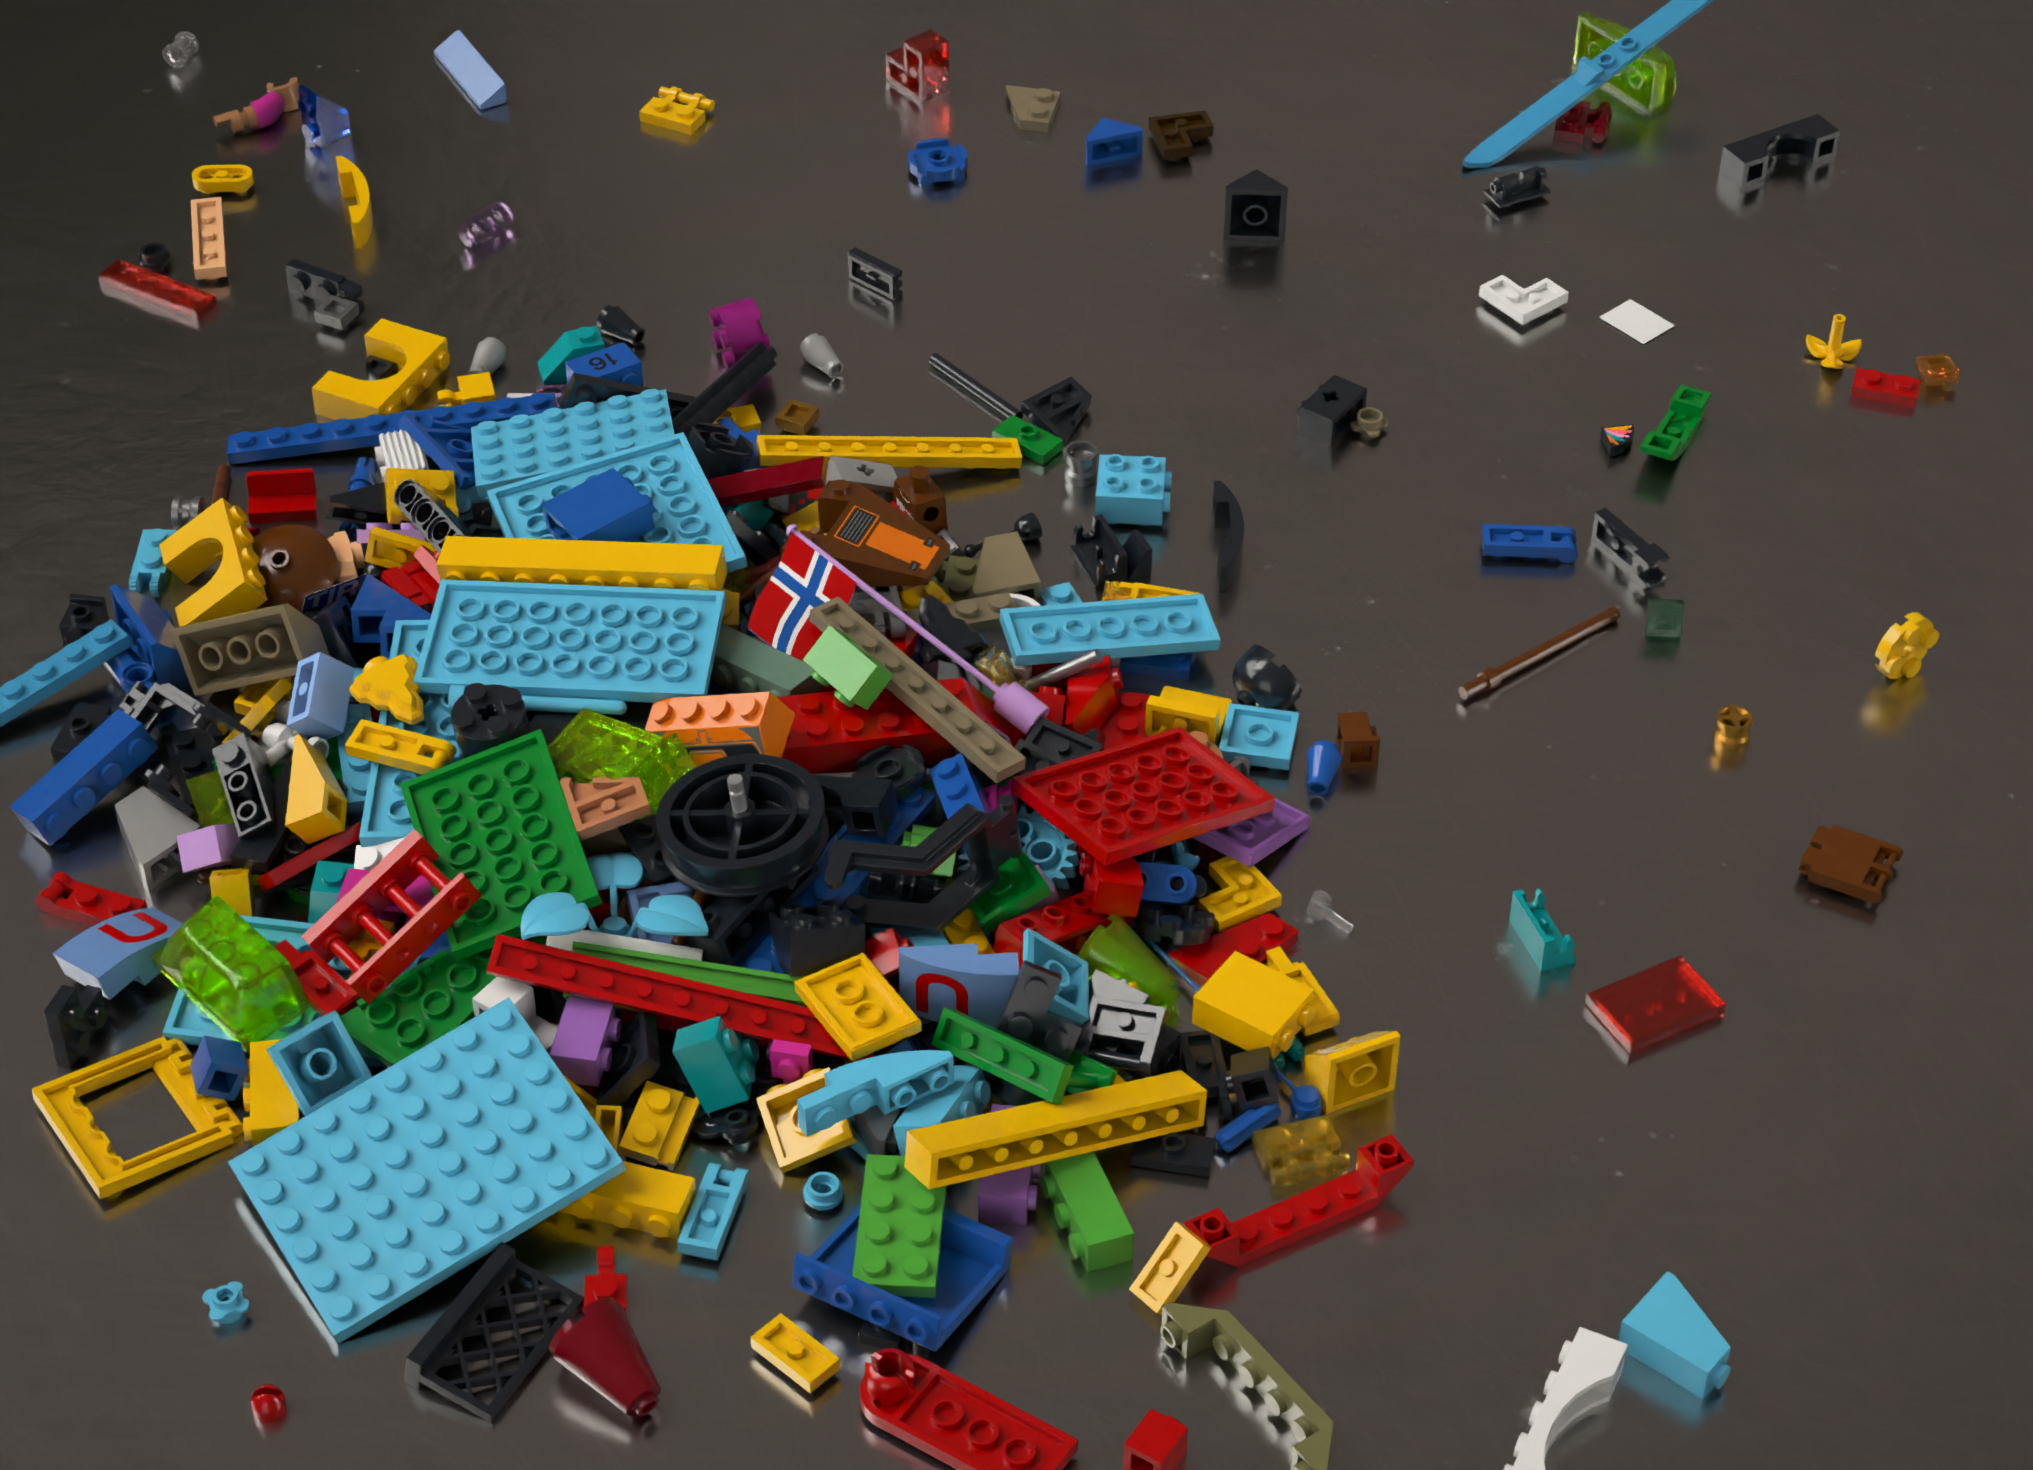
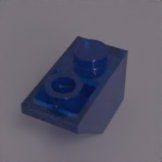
[297,85,351,149]

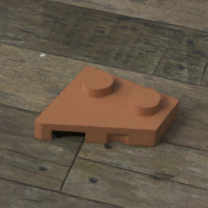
[559,777,653,841]

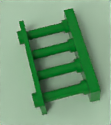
[931,1007,1118,1104]

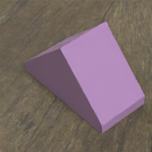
[176,824,240,873]

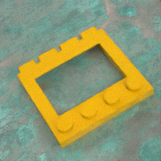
[32,1036,243,1199]

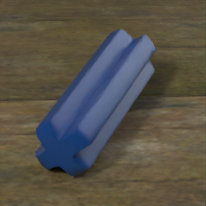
[1214,1102,1282,1152]

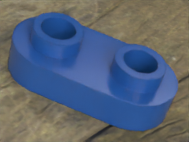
[1138,862,1198,904]

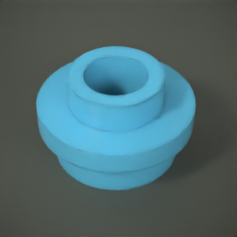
[803,1172,844,1210]

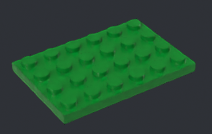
[400,729,603,961]

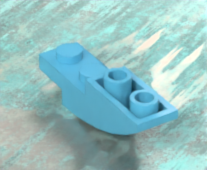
[797,1050,954,1137]

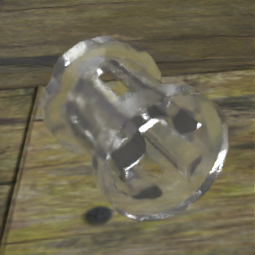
[162,31,199,68]

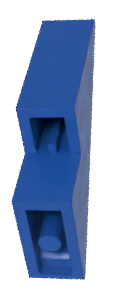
[351,575,431,659]

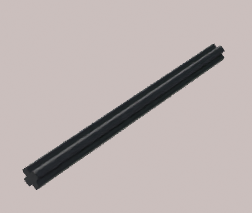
[672,342,778,438]

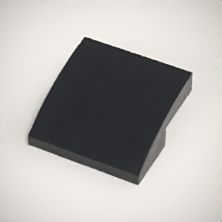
[1014,717,1104,776]

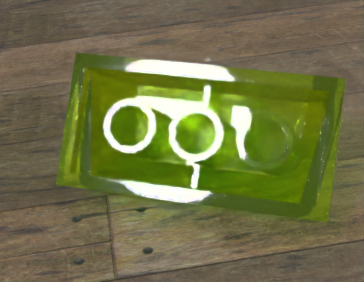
[1573,12,1676,116]
[151,896,309,1053]

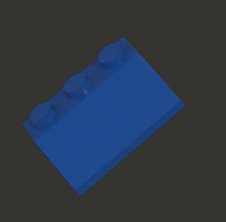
[109,584,191,691]

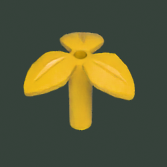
[1806,314,1862,369]

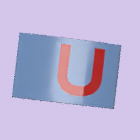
[53,907,199,1000]
[898,943,1020,1028]

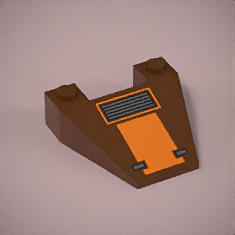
[781,480,950,588]

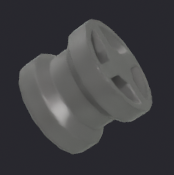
[171,495,206,529]

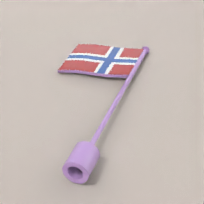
[748,524,1050,736]

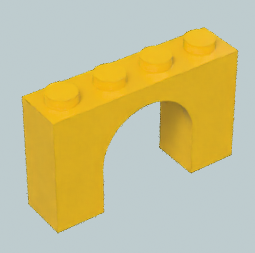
[311,318,451,420]
[159,497,267,627]

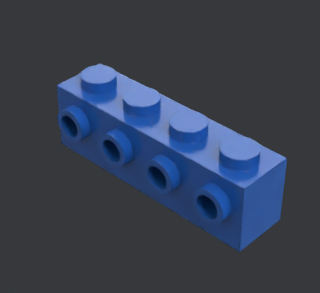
[10,709,159,846]

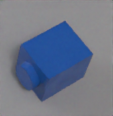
[190,1035,249,1101]

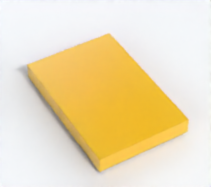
[794,953,922,1061]

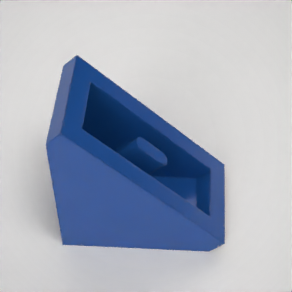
[1085,117,1143,166]

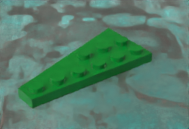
[337,936,547,1067]

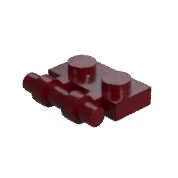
[1553,101,1612,144]

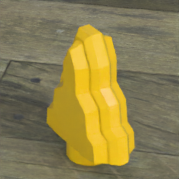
[349,654,424,725]

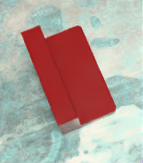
[246,468,318,524]

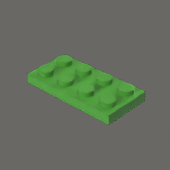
[852,1154,947,1298]

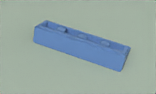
[434,30,507,110]

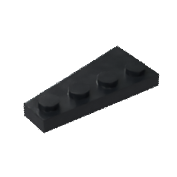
[559,373,695,419]

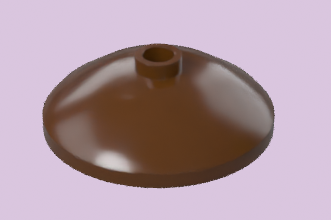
[252,524,338,614]

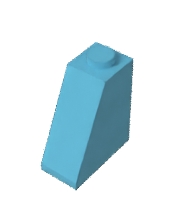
[1618,1271,1731,1399]

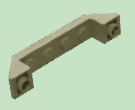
[1160,1302,1334,1470]

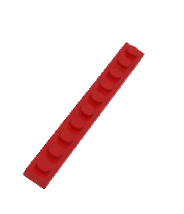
[486,934,873,1062]

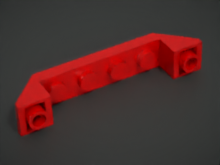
[1183,1134,1414,1267]

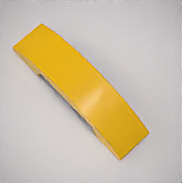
[336,156,373,249]

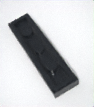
[230,758,292,872]

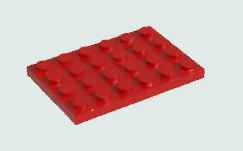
[1010,727,1276,866]

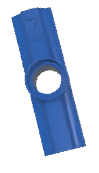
[104,646,177,729]

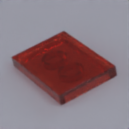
[1585,955,1726,1053]

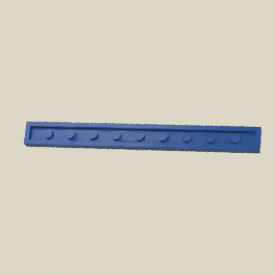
[227,393,556,465]

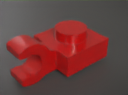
[584,1245,628,1316]

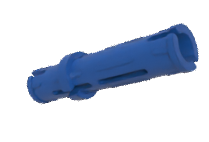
[339,457,378,539]

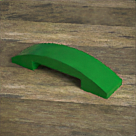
[1639,384,1712,461]

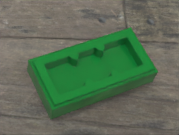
[992,415,1064,464]

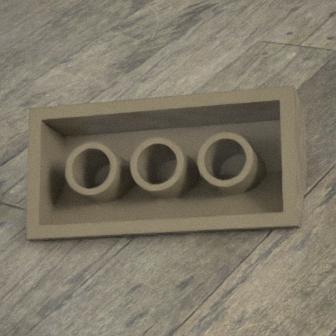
[170,603,330,696]

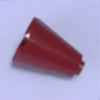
[549,1297,661,1416]

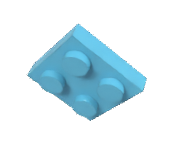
[1219,703,1300,770]

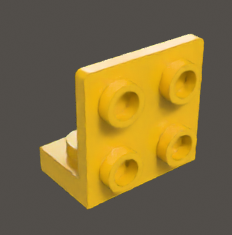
[1145,686,1232,745]

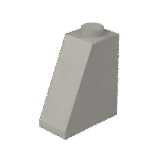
[115,786,202,891]

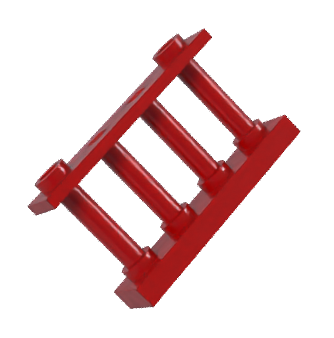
[301,829,482,1005]

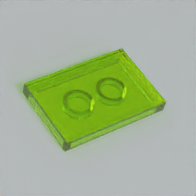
[548,708,668,783]

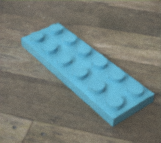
[999,594,1221,666]

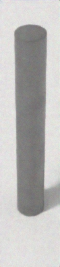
[1019,649,1103,692]

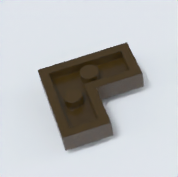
[1149,110,1214,160]

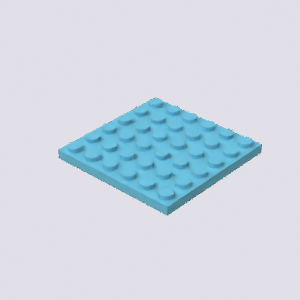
[487,432,747,573]

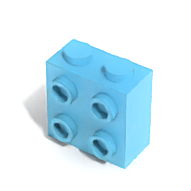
[1095,454,1172,526]

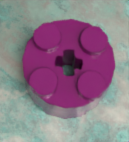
[707,297,770,370]

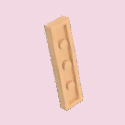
[191,197,227,280]

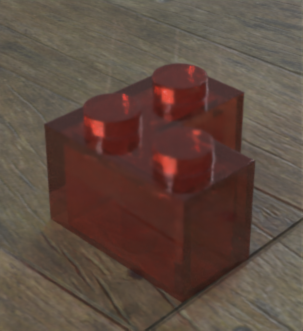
[886,29,950,103]

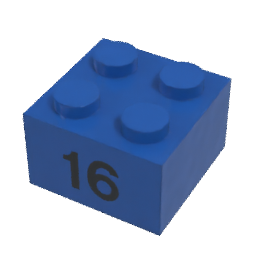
[565,342,643,386]

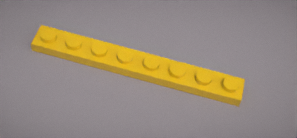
[756,435,1022,469]

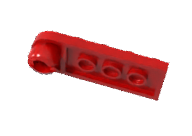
[860,1348,1078,1470]

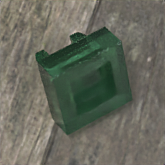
[1645,598,1685,637]

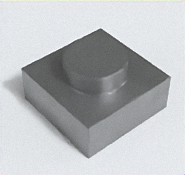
[314,295,359,330]

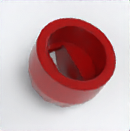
[251,1383,287,1422]

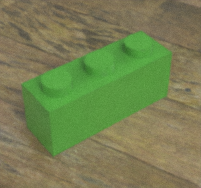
[1040,1151,1134,1272]

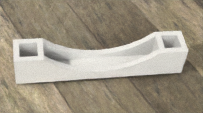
[1503,1327,1628,1470]

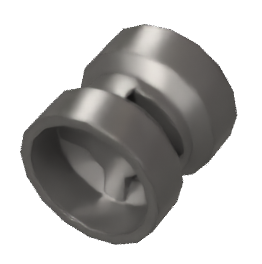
[1064,441,1098,487]

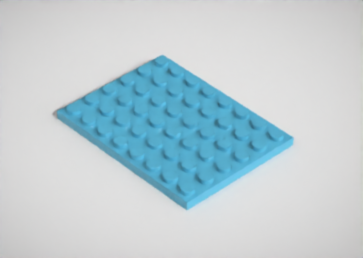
[228,997,626,1344]

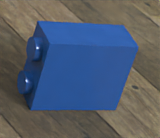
[542,468,655,542]

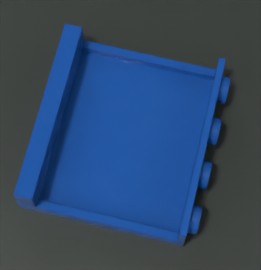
[792,1204,1013,1352]

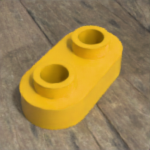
[192,164,254,194]

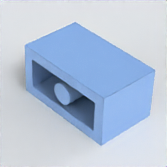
[286,652,355,740]

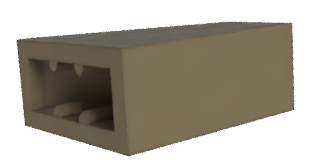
[973,531,1041,605]

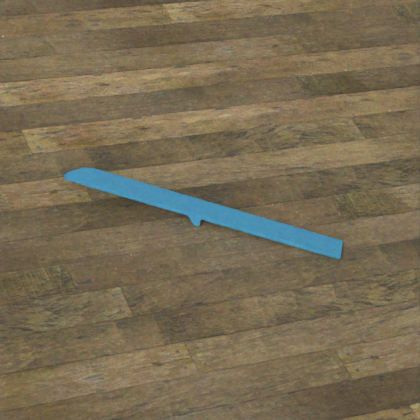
[1462,0,1714,168]

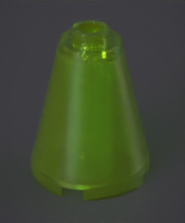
[1078,914,1181,1011]

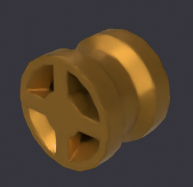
[1714,705,1753,750]

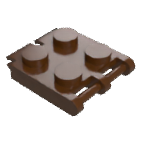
[1798,825,1903,903]

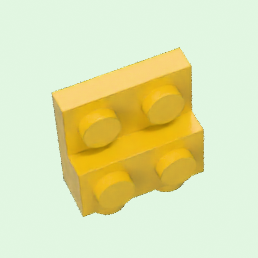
[756,1067,857,1173]

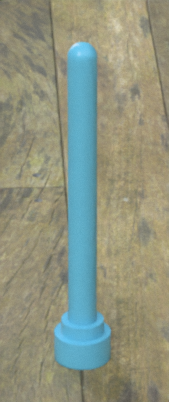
[448,685,627,715]

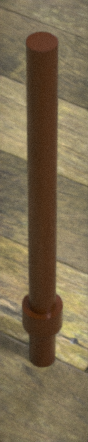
[1458,607,1620,699]

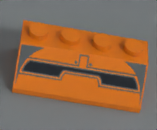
[644,692,795,783]

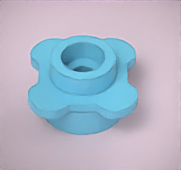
[202,1281,250,1324]

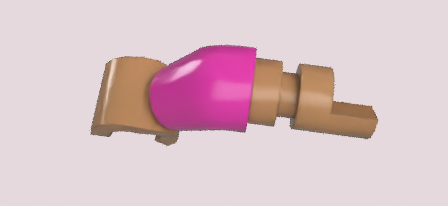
[213,77,303,133]

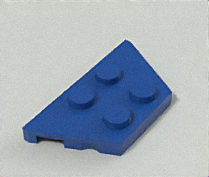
[400,413,476,489]

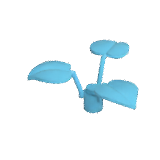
[521,852,708,940]

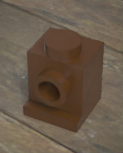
[1336,712,1380,768]

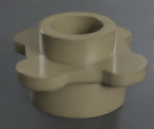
[1350,407,1388,437]

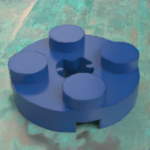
[908,138,968,185]

